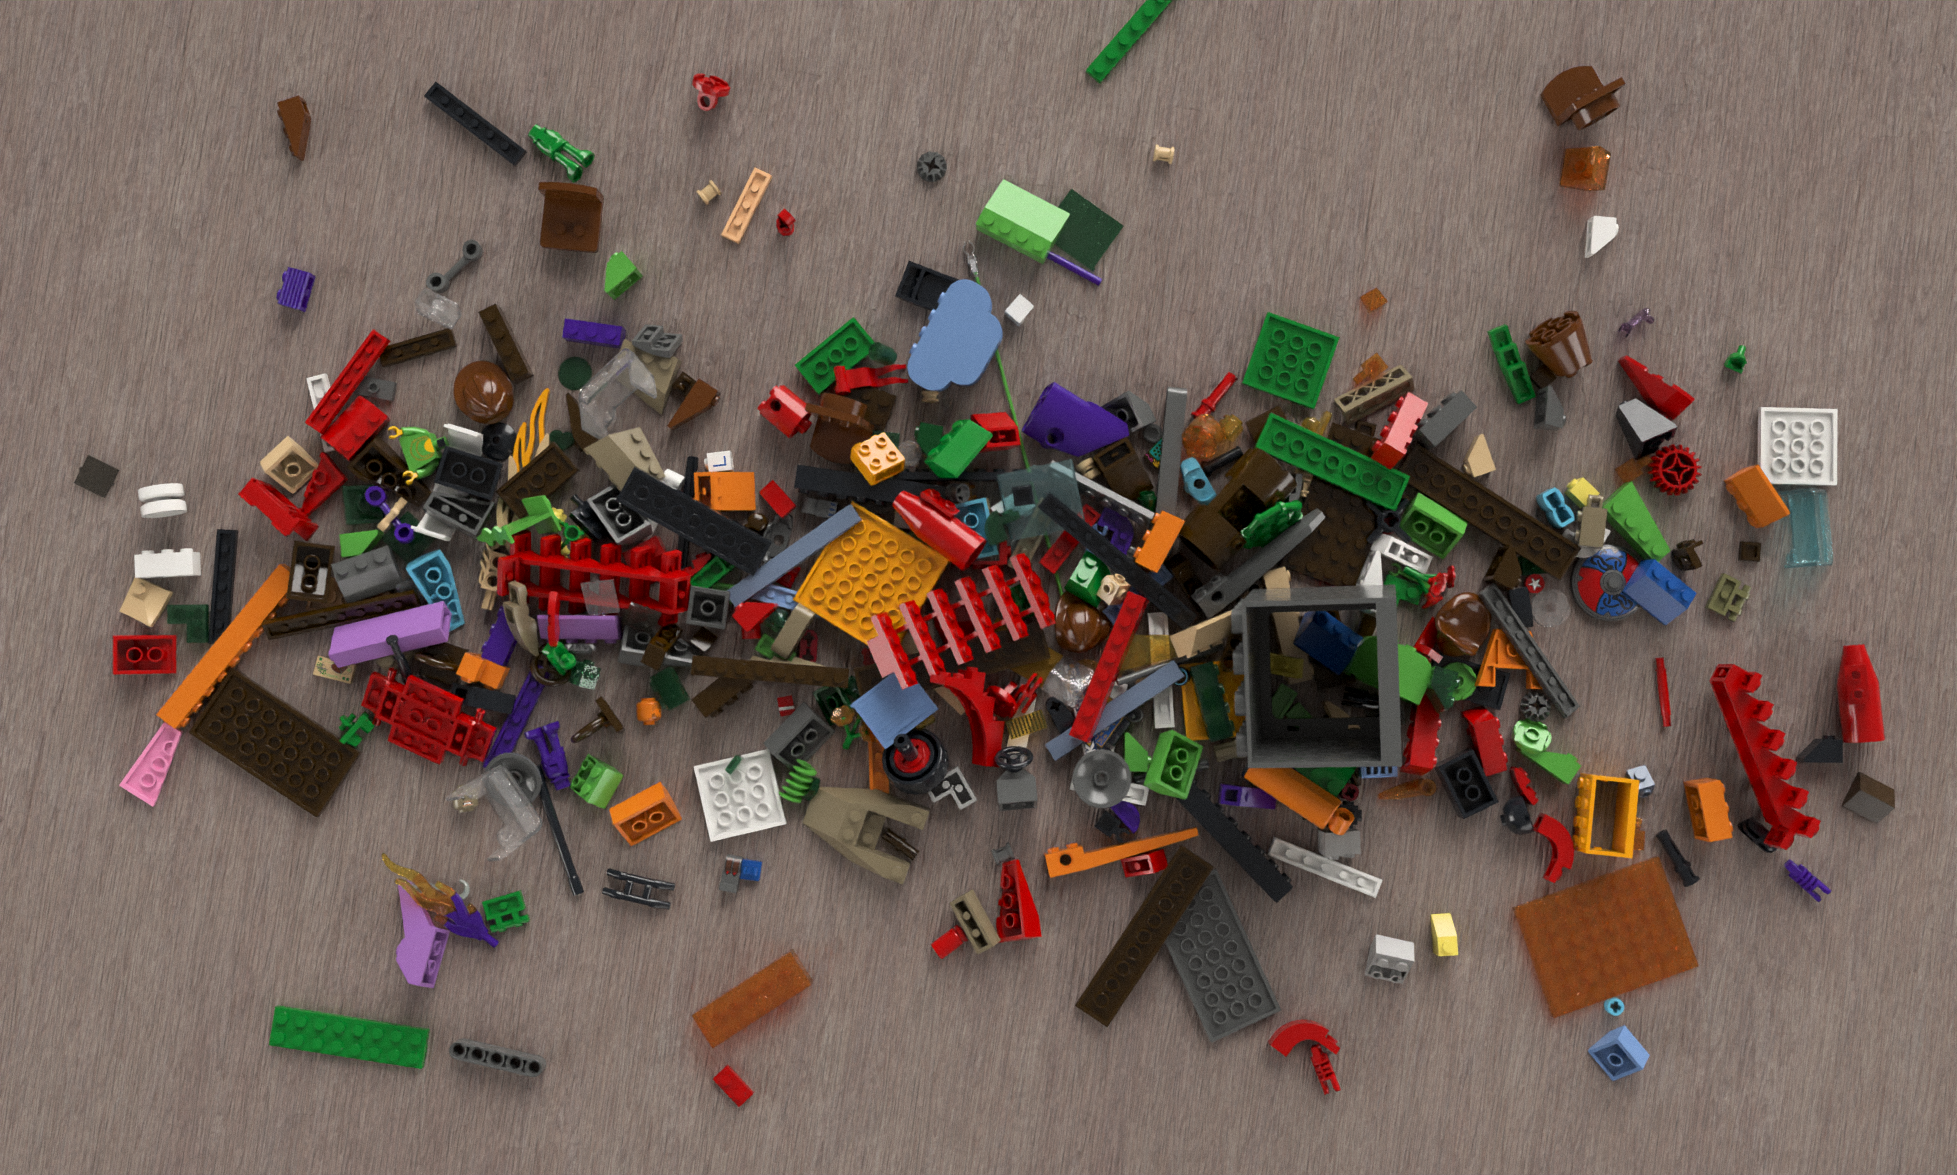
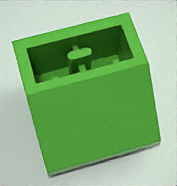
[570,754,624,809]

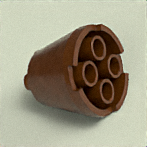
[1525,311,1593,378]

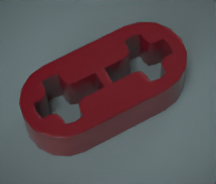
[799,629,818,663]

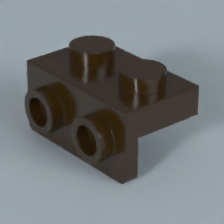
[1671,539,1704,571]

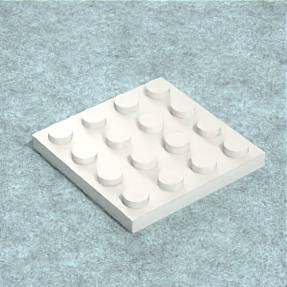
[1758,407,1838,486]
[694,749,787,842]

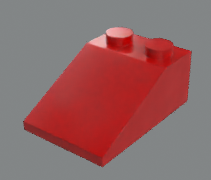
[112,635,176,675]

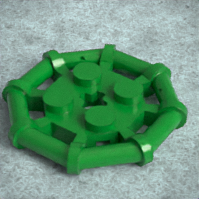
[1240,500,1303,549]

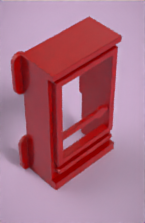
[238,477,319,541]

